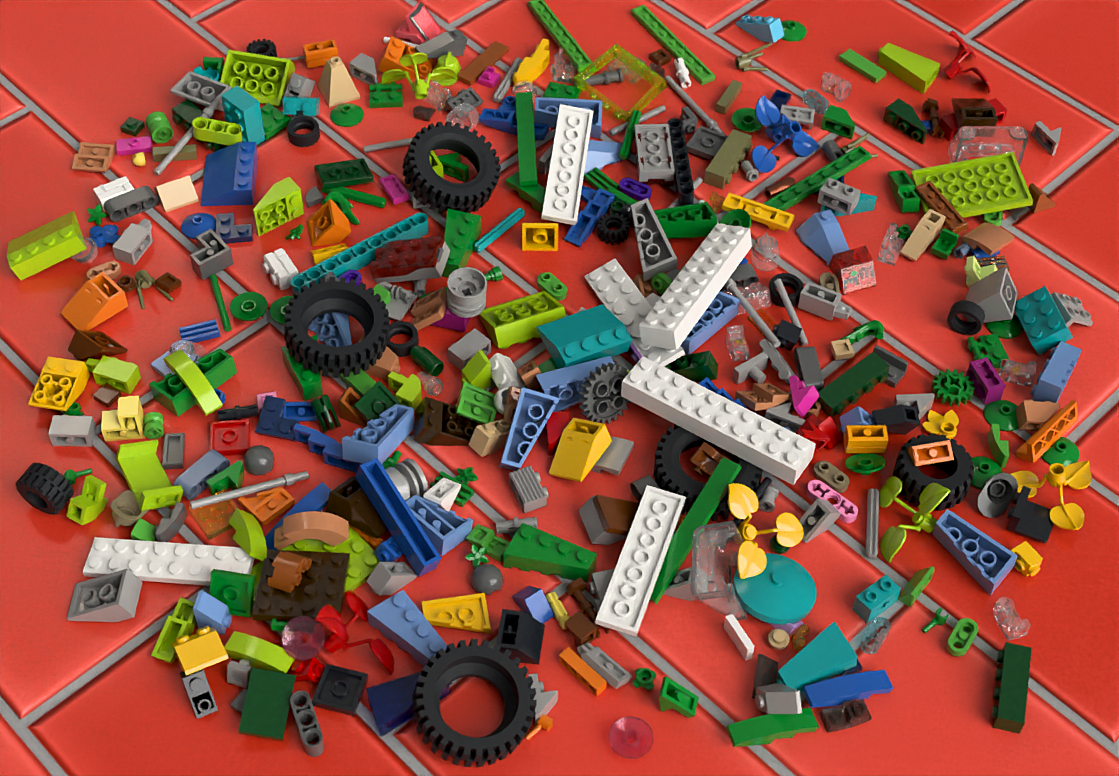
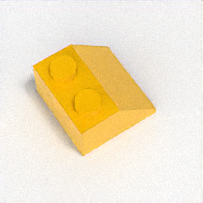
[522,223,558,251]
[172,626,228,675]

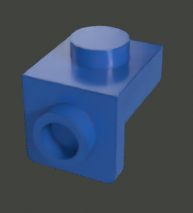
[374,536,403,562]

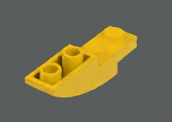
[512,38,549,90]

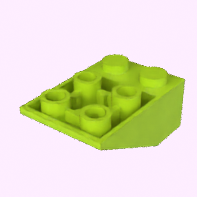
[253,177,304,236]

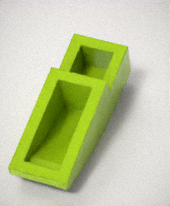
[228,508,267,561]
[151,597,197,663]
[224,631,296,674]

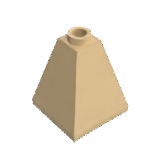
[317,57,360,108]

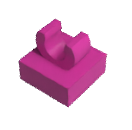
[478,66,500,89]

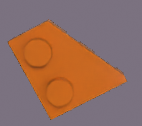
[238,487,295,527]

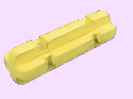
[546,592,570,630]

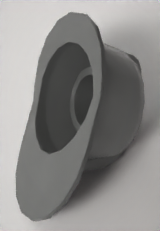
[977,473,1018,518]

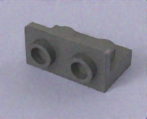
[443,87,484,120]
[873,345,909,388]

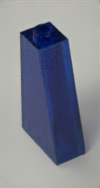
[366,671,452,737]

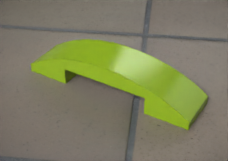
[163,350,223,416]

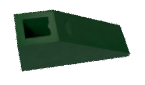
[883,98,927,145]
[664,350,718,382]

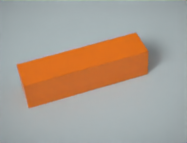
[559,647,607,697]

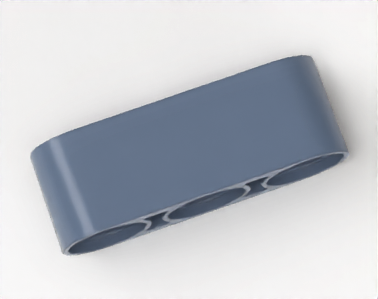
[173,449,230,500]

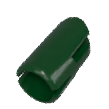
[410,346,444,377]
[310,394,341,434]

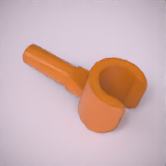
[524,715,554,740]

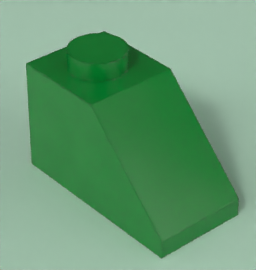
[821,105,855,140]

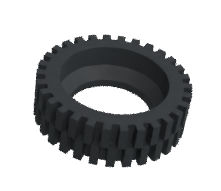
[402,121,501,214]
[284,277,389,378]
[654,424,763,521]
[411,639,537,767]

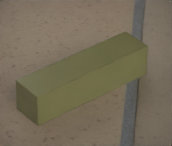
[715,80,742,115]
[152,144,198,162]

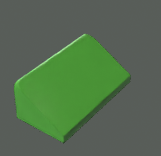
[898,566,935,607]

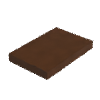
[592,495,640,536]

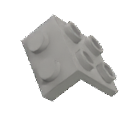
[1051,292,1093,327]

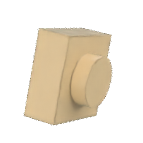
[830,339,854,360]

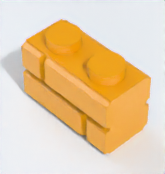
[843,425,888,453]

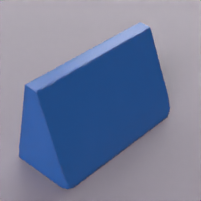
[282,402,322,421]

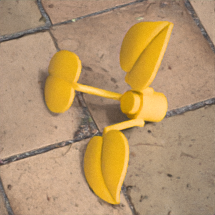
[1010,461,1092,530]
[728,483,804,579]

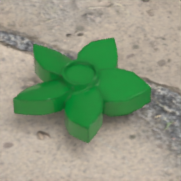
[87,204,107,226]
[285,224,303,240]
[454,467,478,486]
[464,544,489,569]

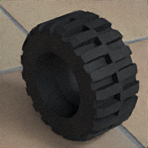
[893,433,974,511]

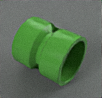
[145,111,174,143]

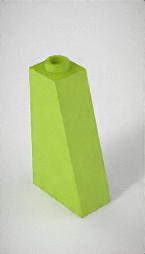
[878,43,940,94]

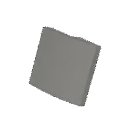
[591,436,634,476]

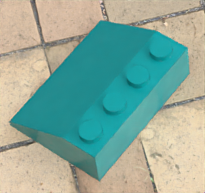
[536,304,633,369]

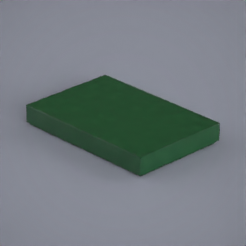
[314,158,374,189]
[238,668,296,741]

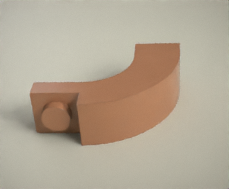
[274,511,349,550]

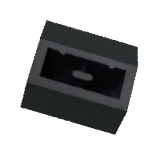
[496,609,545,665]

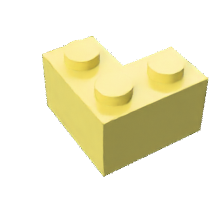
[101,396,145,442]

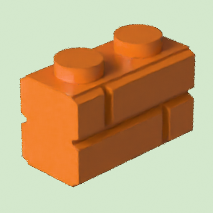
[302,39,339,68]

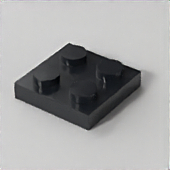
[312,664,369,716]

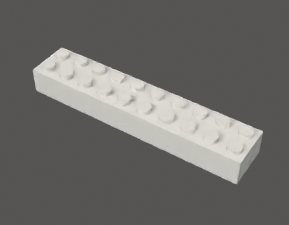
[639,224,752,350]
[621,356,816,485]

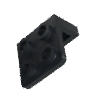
[1007,486,1053,543]

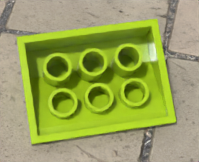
[220,50,296,107]
[7,211,87,280]
[478,290,566,349]

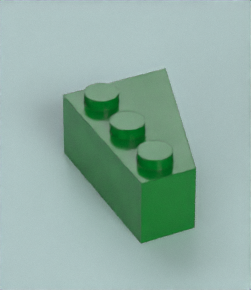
[281,335,323,402]

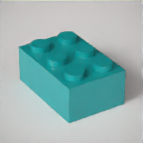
[221,86,265,145]
[1014,286,1074,355]

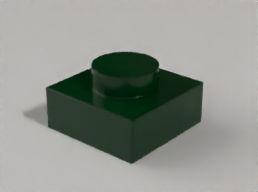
[120,117,145,137]

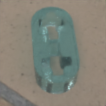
[802,89,829,114]
[860,617,891,654]

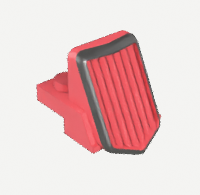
[395,2,442,45]

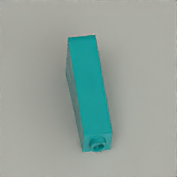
[776,622,858,693]

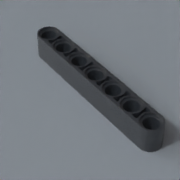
[667,118,694,206]

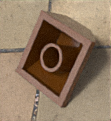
[68,330,128,361]

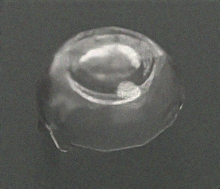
[512,80,538,102]
[71,238,98,264]

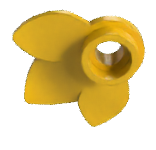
[922,410,959,439]

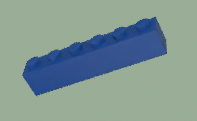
[355,458,442,577]

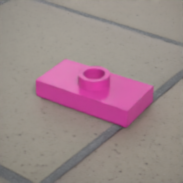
[117,136,153,156]
[379,173,410,205]

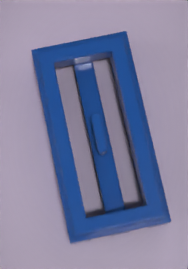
[179,319,221,345]

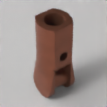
[764,177,795,199]

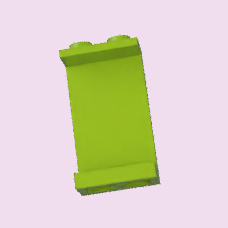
[116,440,183,511]

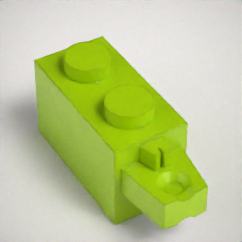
[85,355,141,394]

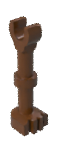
[922,98,944,139]
[566,578,610,639]

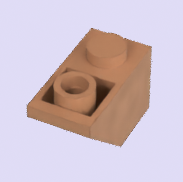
[1016,399,1060,431]

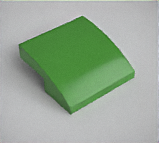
[456,382,497,424]

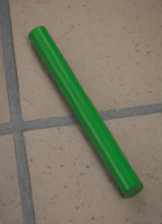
[209,274,232,332]

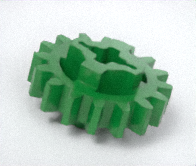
[931,369,975,406]

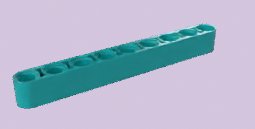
[291,212,429,296]

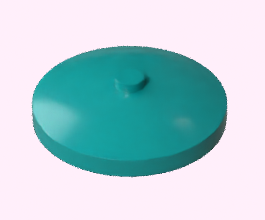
[732,553,817,625]

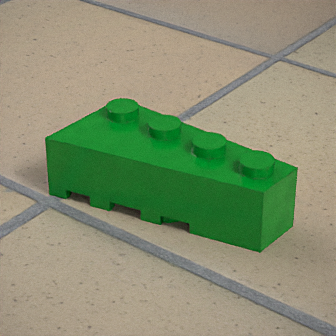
[654,202,717,238]
[442,209,482,278]
[149,348,238,417]
[503,523,597,583]

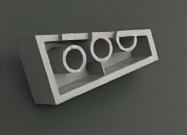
[631,198,677,281]

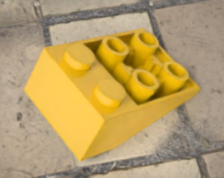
[28,356,90,411]
[549,418,612,482]

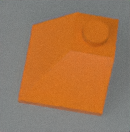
[307,199,351,247]

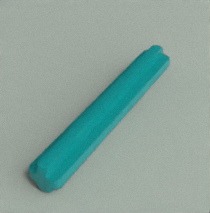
[473,207,525,252]

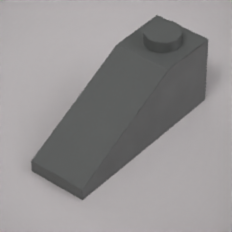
[415,30,468,58]

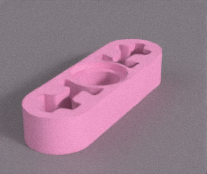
[806,480,858,523]

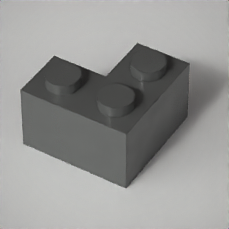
[190,229,234,280]

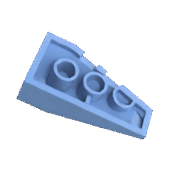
[584,140,630,175]
[796,209,858,277]

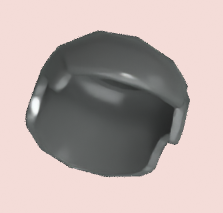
[244,445,274,476]
[470,564,504,595]

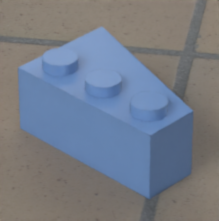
[405,495,473,556]

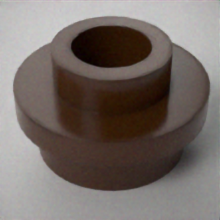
[117,275,136,292]

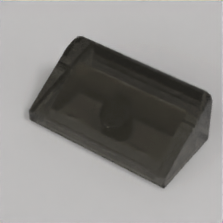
[752,654,778,699]

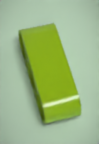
[192,117,242,146]

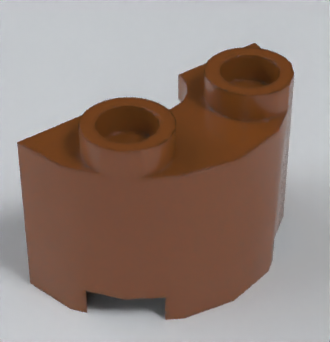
[690,442,729,480]
[268,551,312,592]

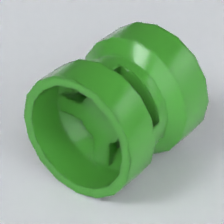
[144,412,164,439]

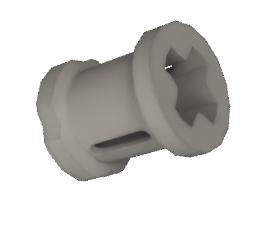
[758,485,779,512]

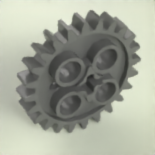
[578,362,632,424]

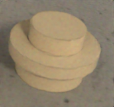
[768,629,790,650]

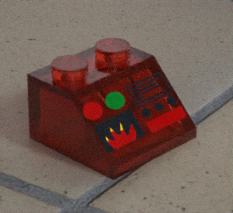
[828,245,876,295]

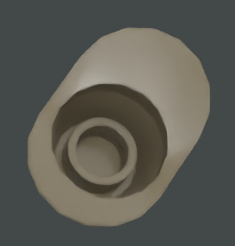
[111,490,149,527]

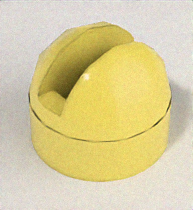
[132,152,146,166]

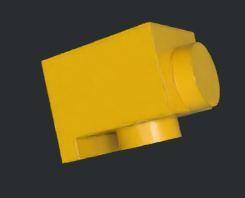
[1010,541,1043,577]

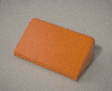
[908,440,954,466]

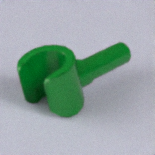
[64,468,93,485]
[922,608,949,633]

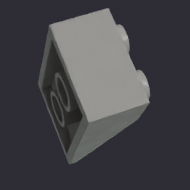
[67,569,142,622]

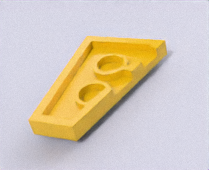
[422,593,491,633]

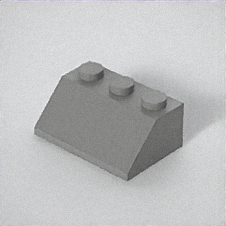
[170,71,231,111]

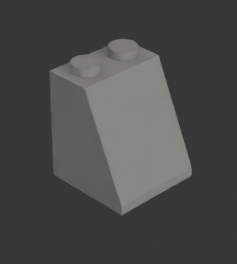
[963,267,1018,323]

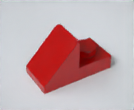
[805,414,842,451]
[796,420,830,452]

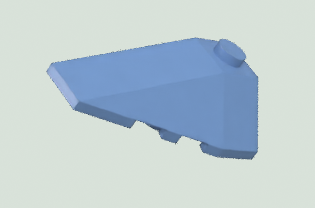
[309,312,352,347]

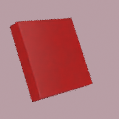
[209,419,250,456]

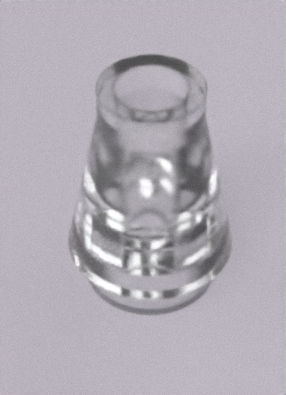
[417,371,443,396]

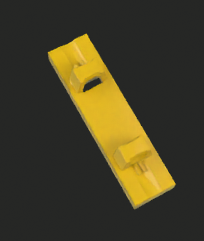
[722,193,794,232]

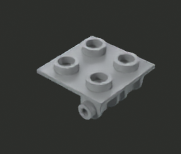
[379,281,417,321]

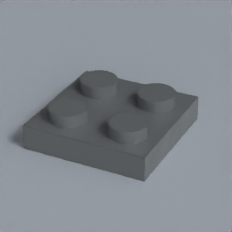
[686,126,728,160]

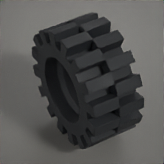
[247,39,277,57]
[597,212,630,245]

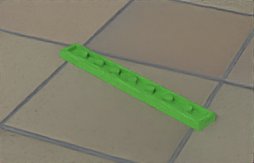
[528,0,593,72]
[631,5,715,85]

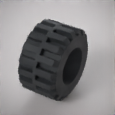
[16,463,74,515]

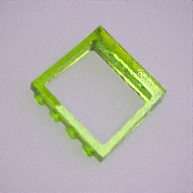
[573,43,667,122]

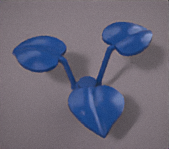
[751,95,820,173]

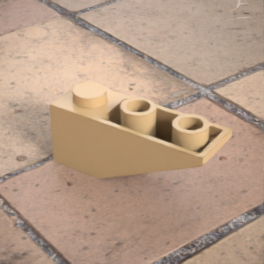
[900,209,946,261]
[469,419,510,457]

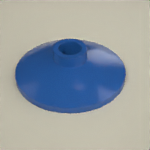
[181,213,216,240]

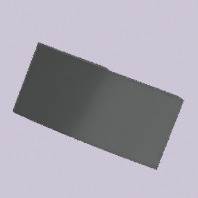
[154,502,187,542]

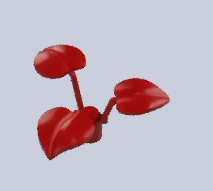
[943,30,991,94]
[315,590,394,675]

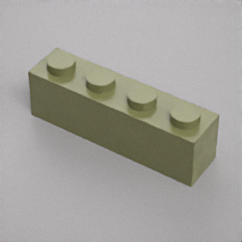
[704,129,753,190]

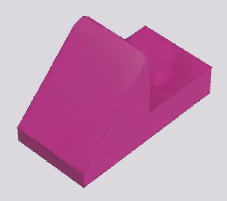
[789,375,819,418]

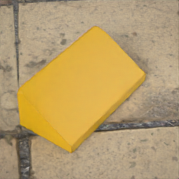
[311,243,348,265]

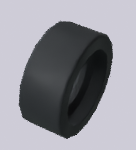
[287,116,320,147]
[768,273,803,307]
[947,301,985,335]
[386,321,419,357]

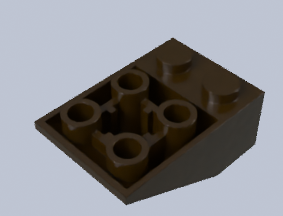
[951,98,998,135]
[414,397,478,446]
[326,476,388,538]

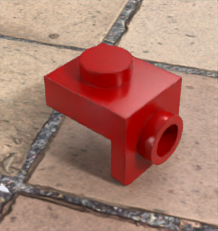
[288,656,325,686]

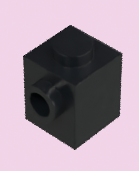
[771,319,802,351]

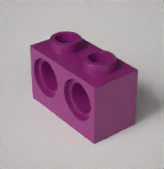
[965,357,1006,404]

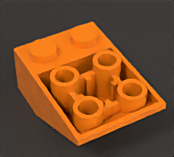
[377,36,435,81]
[60,272,128,331]

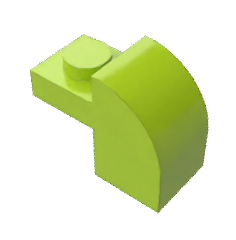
[388,371,422,412]
[66,475,108,525]

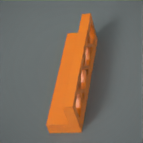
[1016,400,1078,463]

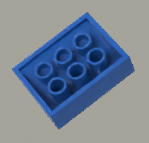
[201,142,258,206]

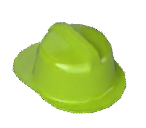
[434,52,461,86]

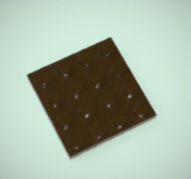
[252,550,350,623]

